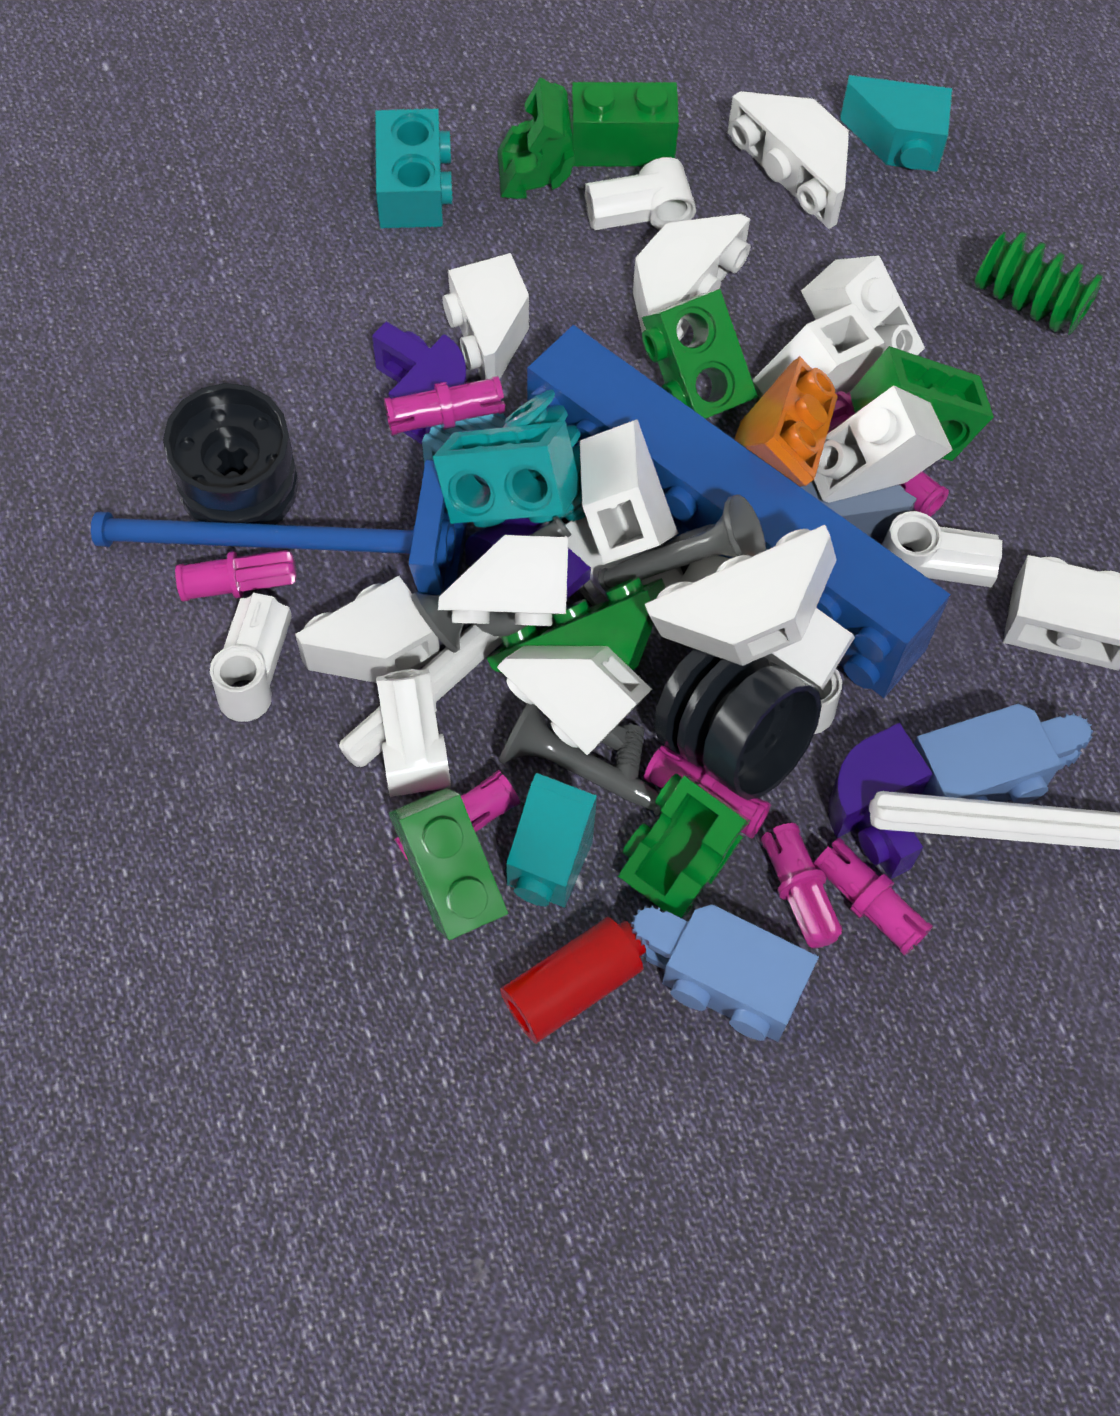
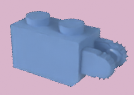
[914,704,1093,804]
[631,904,819,1042]

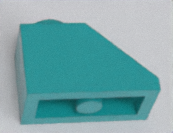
[840,75,952,172]
[506,773,597,908]

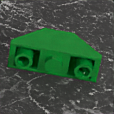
[487,576,666,674]

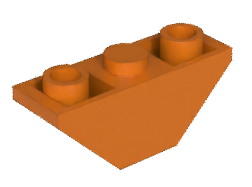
[734,356,838,486]

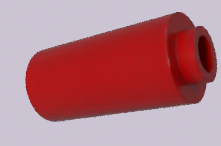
[500,917,646,1044]

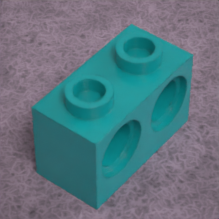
[375,109,453,228]
[433,421,581,527]

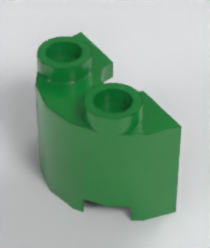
[497,77,575,199]
[618,773,750,918]

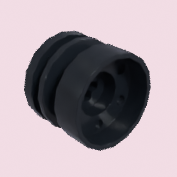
[163,383,299,525]
[654,649,822,800]

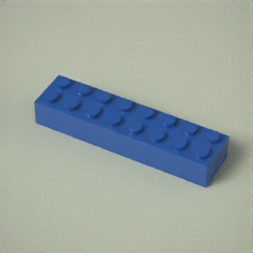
[527,325,951,698]

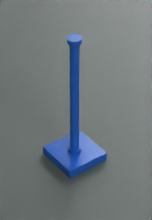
[91,460,467,595]

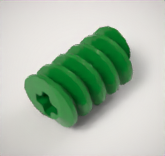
[975,231,1103,336]

